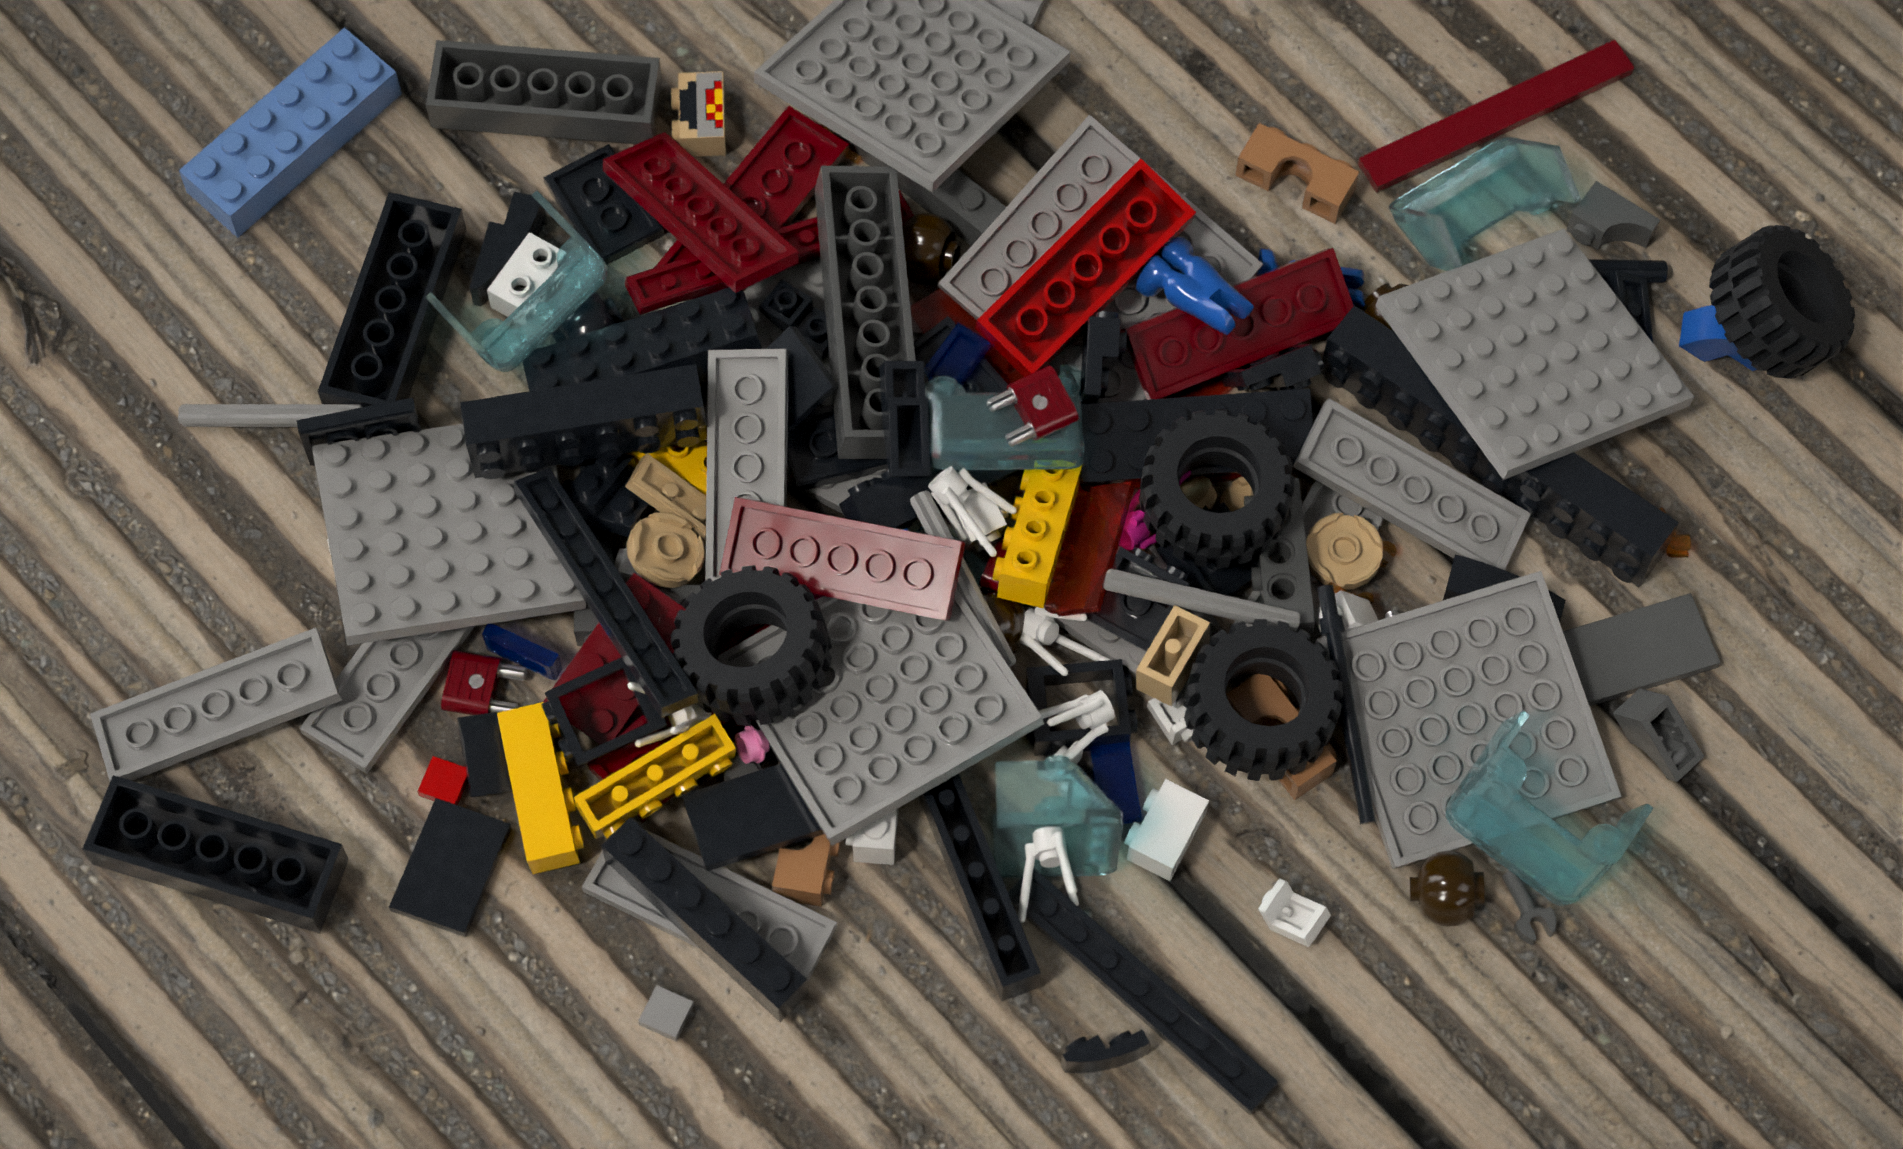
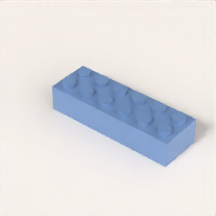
[178,27,402,238]

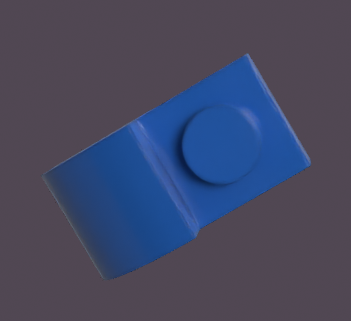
[1679,305,1757,371]

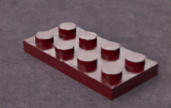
[543,573,686,745]

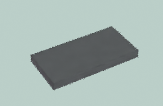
[1563,593,1721,706]

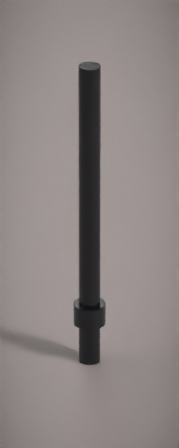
[1317,585,1376,825]

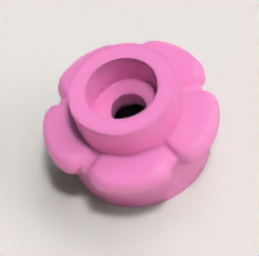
[735,725,769,764]

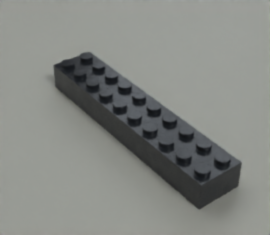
[1321,305,1679,588]

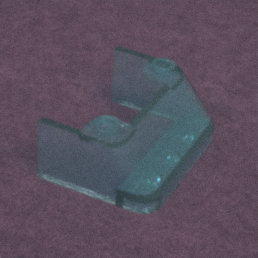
[1389,137,1581,271]
[425,190,608,372]
[924,365,1084,470]
[1446,710,1653,906]
[993,755,1123,878]

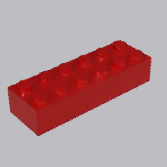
[975,158,1196,377]

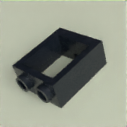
[541,657,667,768]
[1026,659,1137,756]

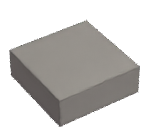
[638,985,694,1041]

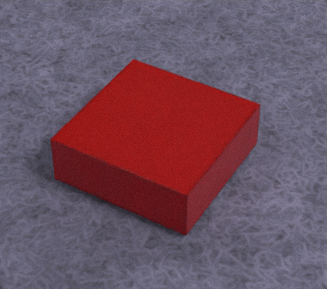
[417,756,468,806]

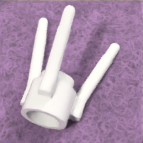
[928,466,1017,557]
[1019,606,1111,676]
[628,682,711,747]
[1039,690,1115,780]
[1018,826,1079,923]

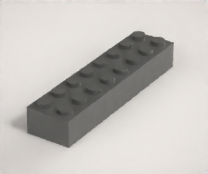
[815,166,916,459]

